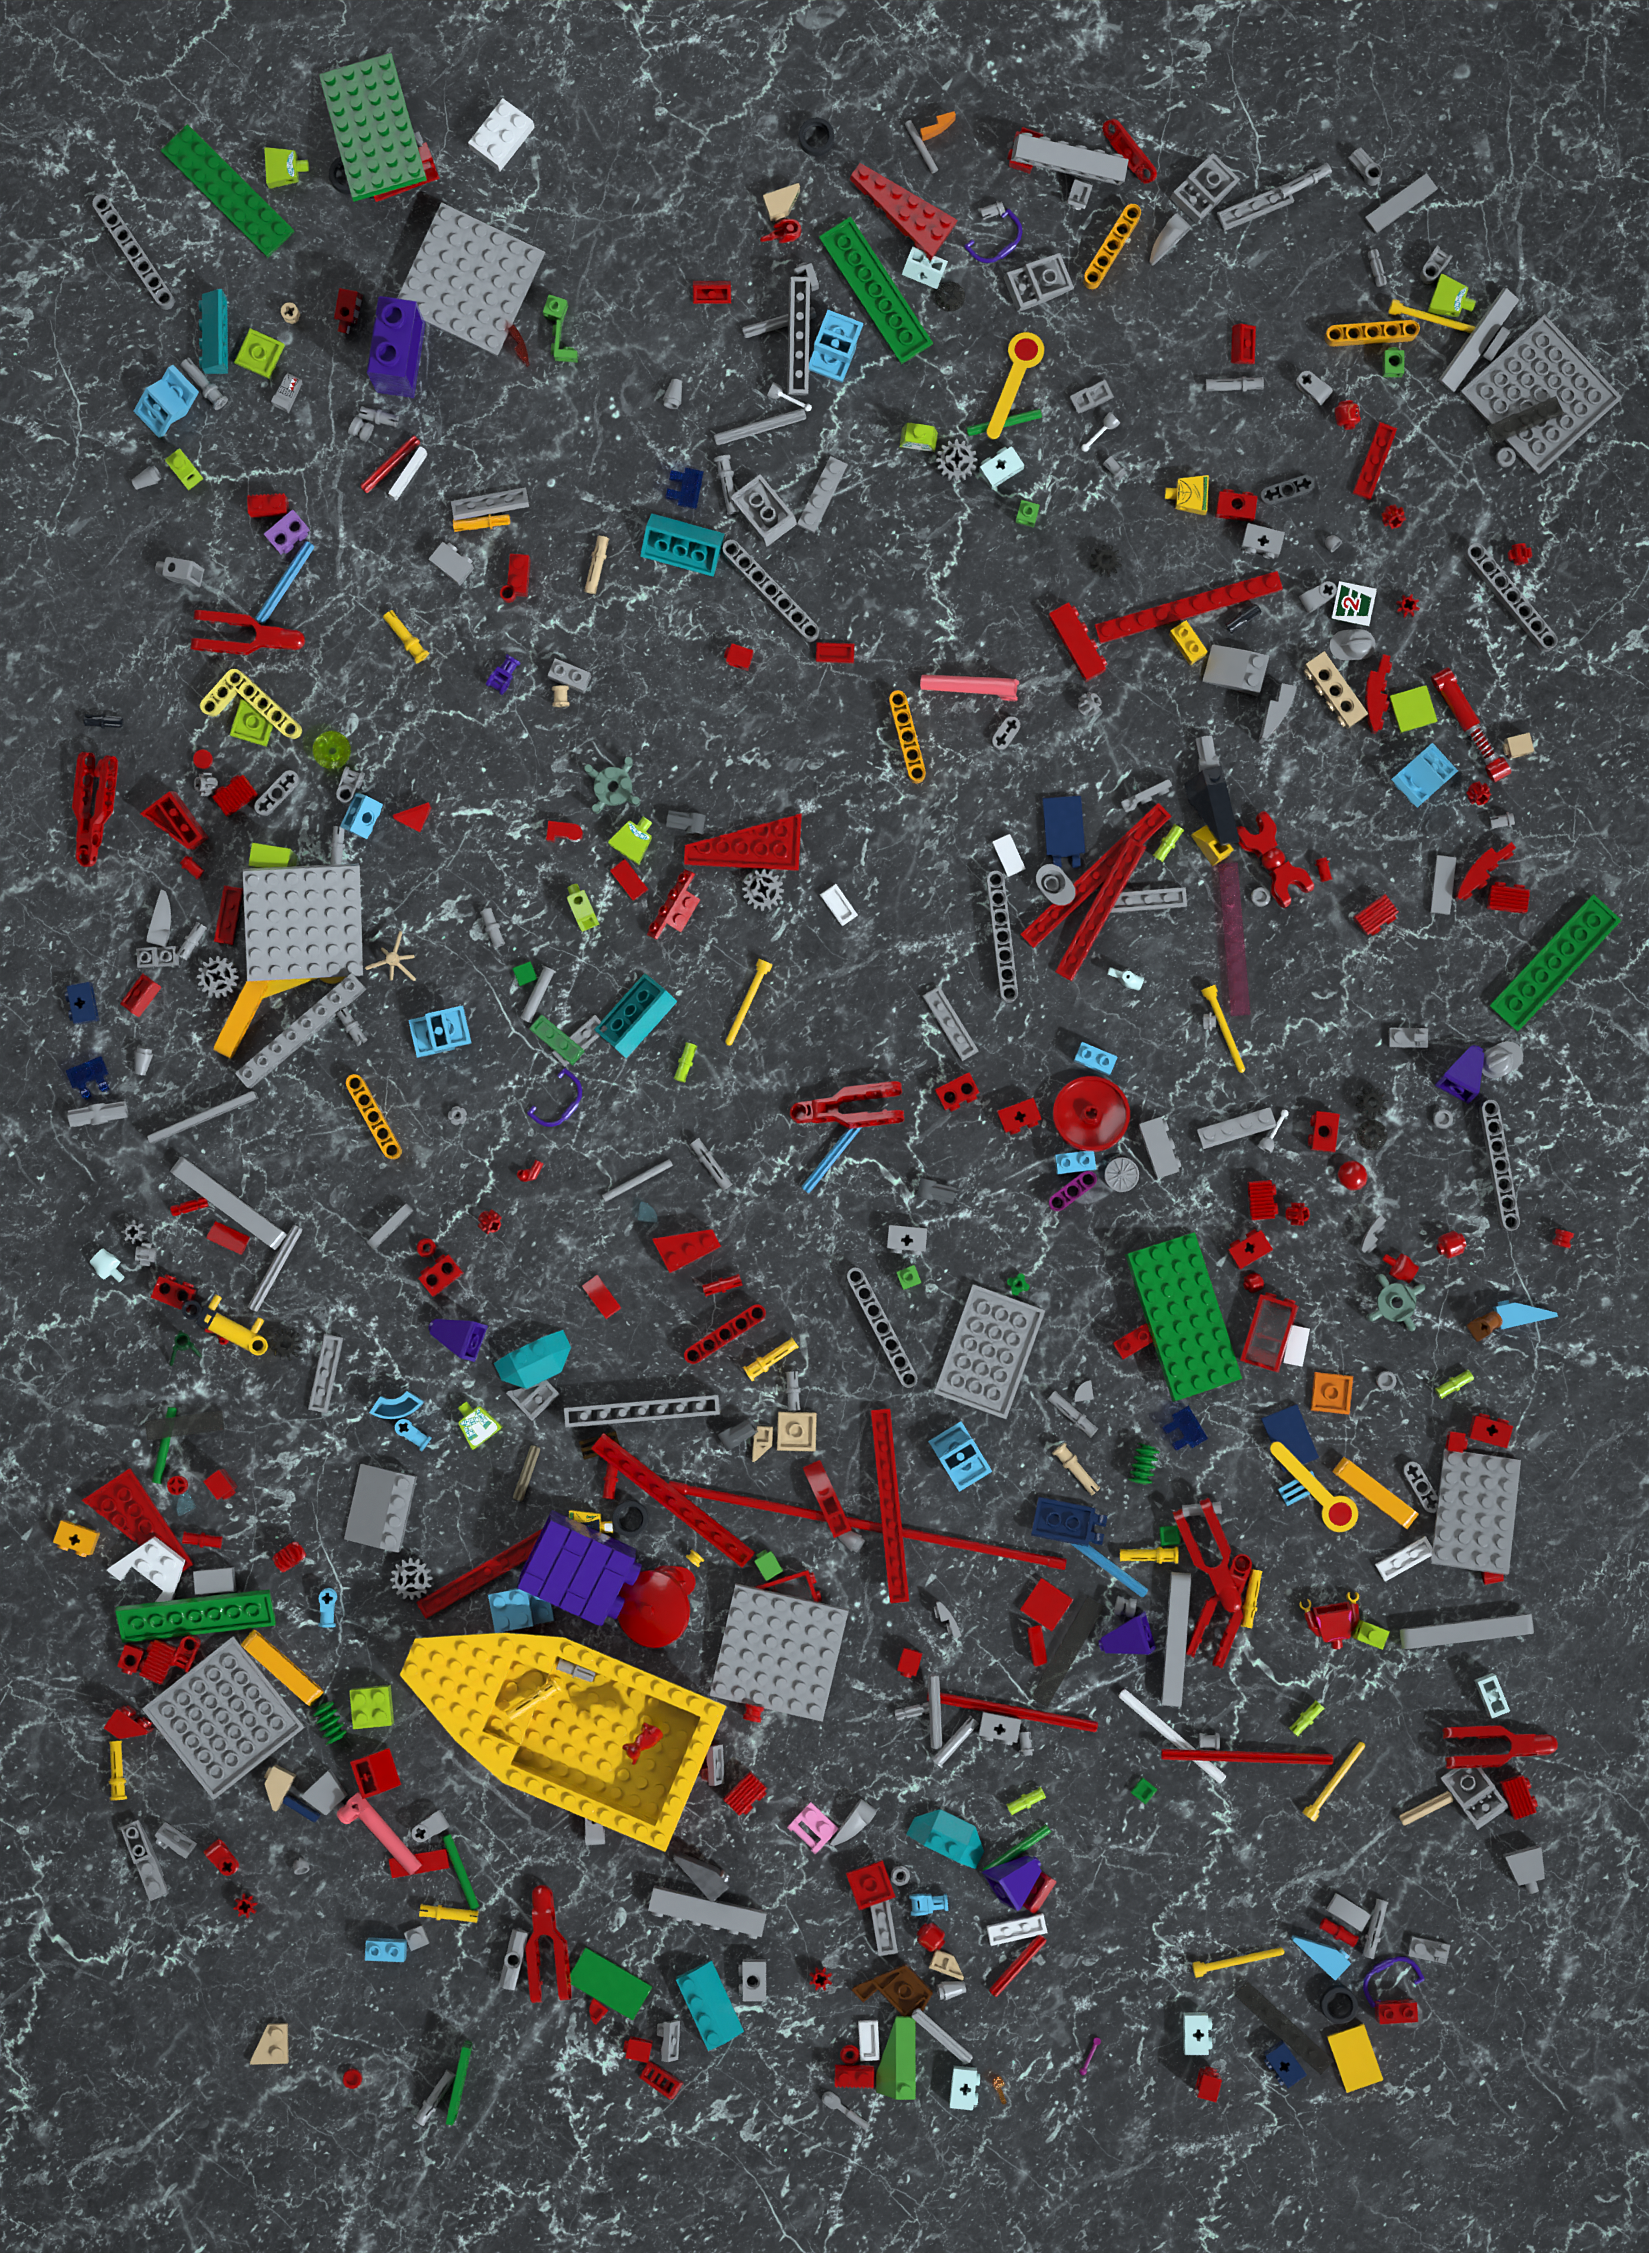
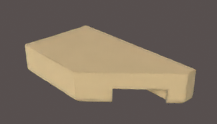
[752,1426,773,1462]
[929,1949,964,1980]

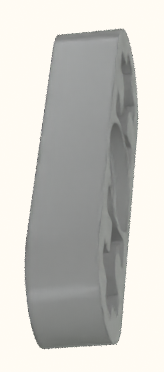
[254,770,299,816]
[367,1204,413,1249]
[1403,1462,1438,1513]

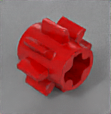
[1381,504,1406,529]
[1508,543,1532,565]
[1396,594,1420,618]
[1466,781,1491,806]
[1286,1203,1310,1226]
[478,1209,502,1234]
[233,1893,258,1918]
[809,1966,832,1991]

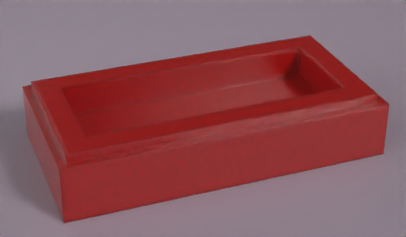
[816,642,855,664]
[610,859,648,901]

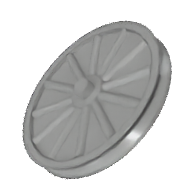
[1104,1157,1139,1192]

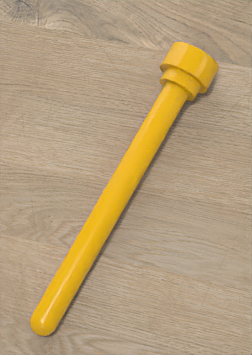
[1388,299,1475,333]
[725,959,772,1046]
[1201,985,1245,1073]
[1302,1742,1365,1822]
[1192,1947,1284,1978]

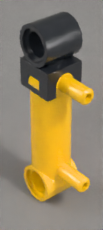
[181,1294,268,1355]

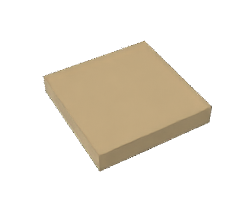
[777,1412,817,1451]

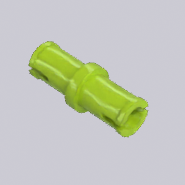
[1153,824,1184,862]
[673,1042,698,1083]
[1435,1369,1474,1399]
[1289,1700,1325,1736]
[1006,1787,1046,1816]

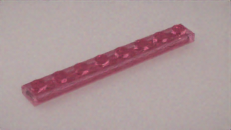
[1218,862,1251,1017]

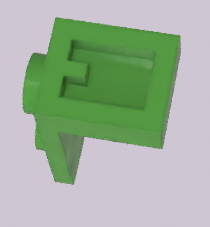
[551,319,578,363]

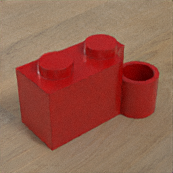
[500,554,531,603]

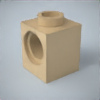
[1503,733,1534,759]

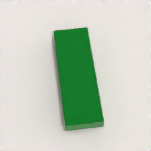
[529,1014,585,1066]

